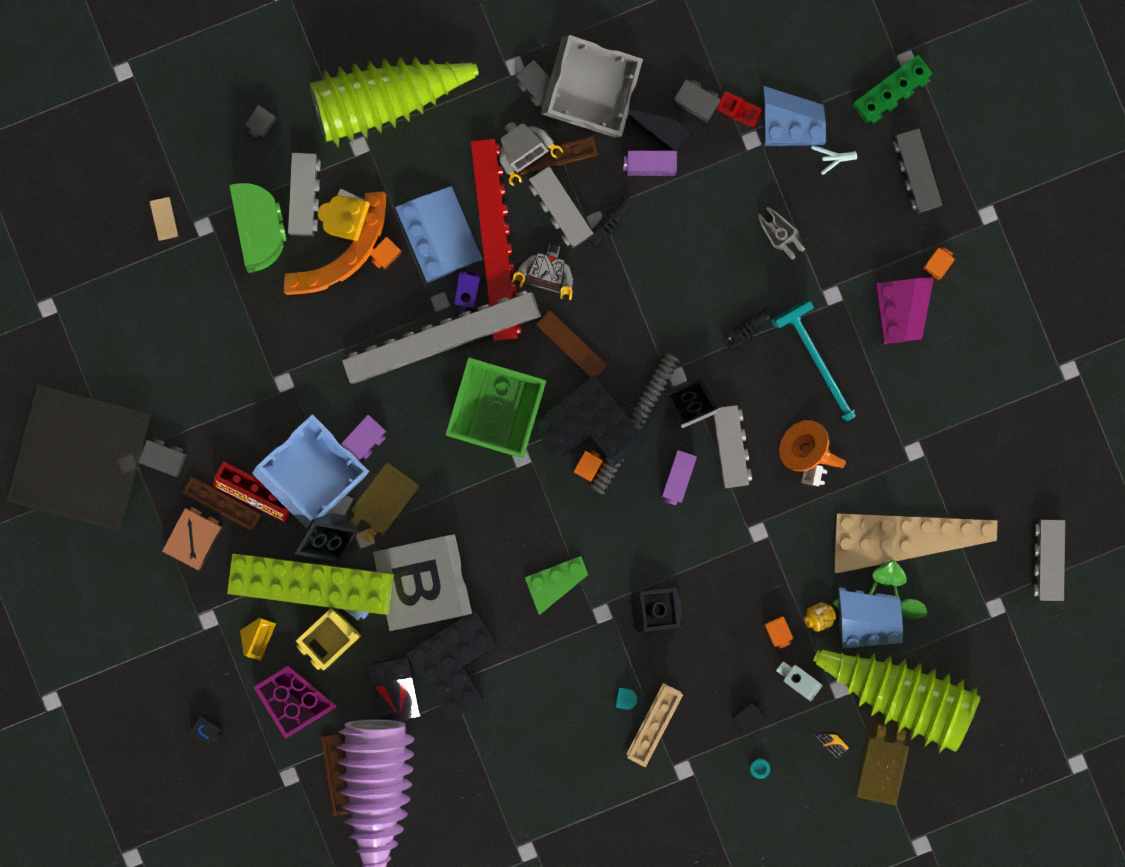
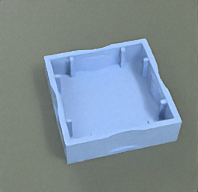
[252,414,369,528]

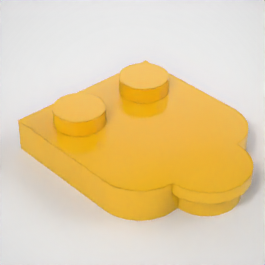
[318,195,370,241]

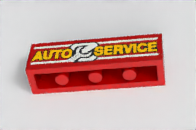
[213,462,290,523]

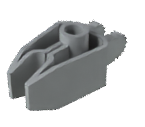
[758,207,805,260]

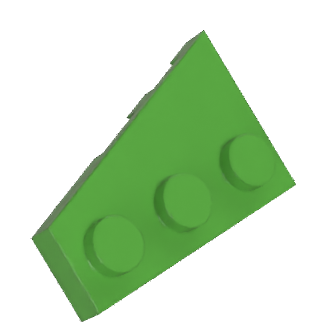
[525,556,588,615]

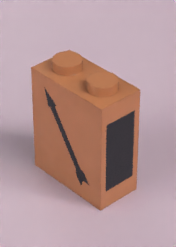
[162,507,222,570]

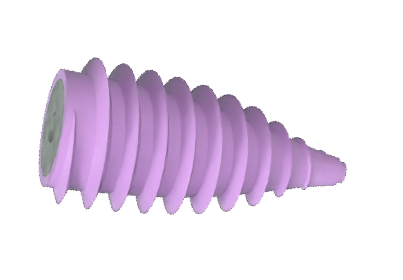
[336,720,415,867]

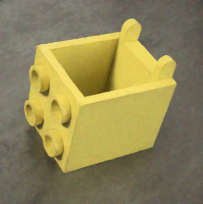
[296,608,362,671]

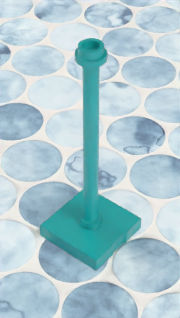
[770,300,856,421]

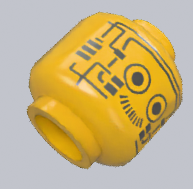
[804,602,836,632]

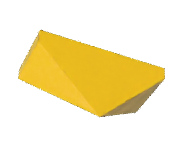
[240,618,276,661]

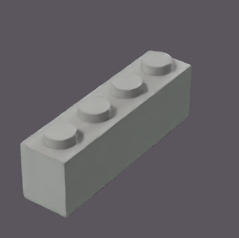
[288,153,321,236]
[528,167,593,248]
[713,405,752,488]
[1033,520,1065,601]

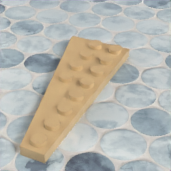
[834,514,997,573]

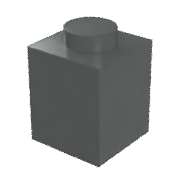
[245,105,277,139]

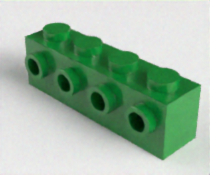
[853,55,933,124]

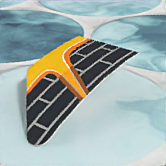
[815,733,849,760]

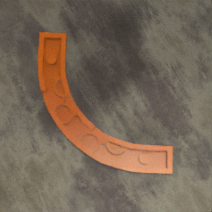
[284,191,386,295]

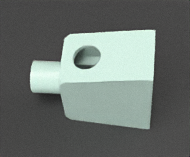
[777,661,823,701]

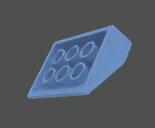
[395,186,483,283]

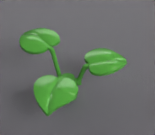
[833,559,928,620]

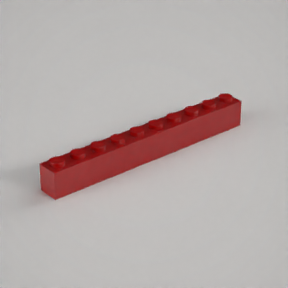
[471,139,521,342]

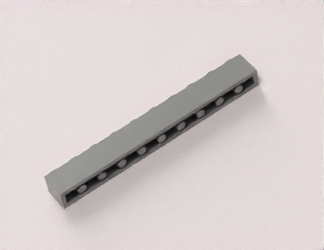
[342,291,541,384]

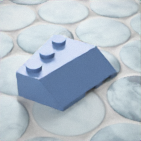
[763,86,826,146]
[839,587,903,648]

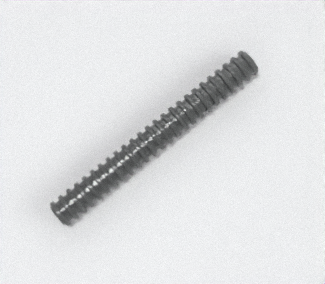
[589,353,680,494]

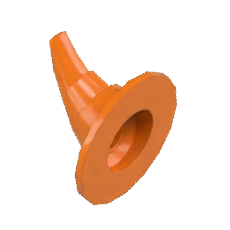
[779,420,846,471]

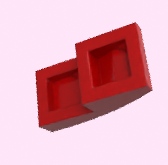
[717,91,763,128]

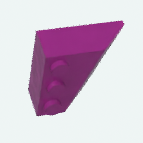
[874,277,934,345]
[253,666,337,739]

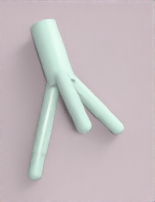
[811,145,857,175]

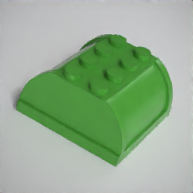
[230,183,287,273]
[446,358,546,458]

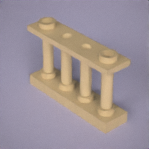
[626,683,683,767]

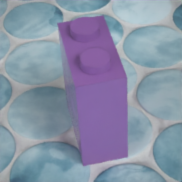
[623,151,677,176]
[661,450,697,505]

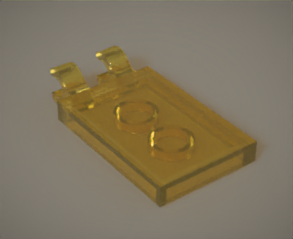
[351,462,419,542]
[856,724,909,806]

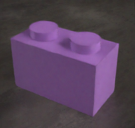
[341,415,387,461]

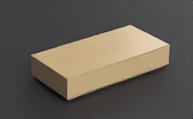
[150,197,179,241]

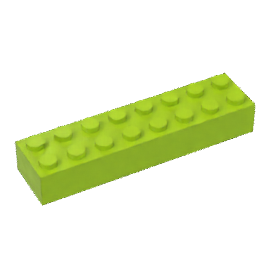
[227,554,394,614]

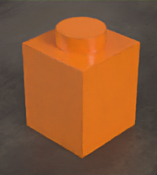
[370,237,402,269]
[922,247,955,280]
[574,450,603,482]
[764,616,793,648]

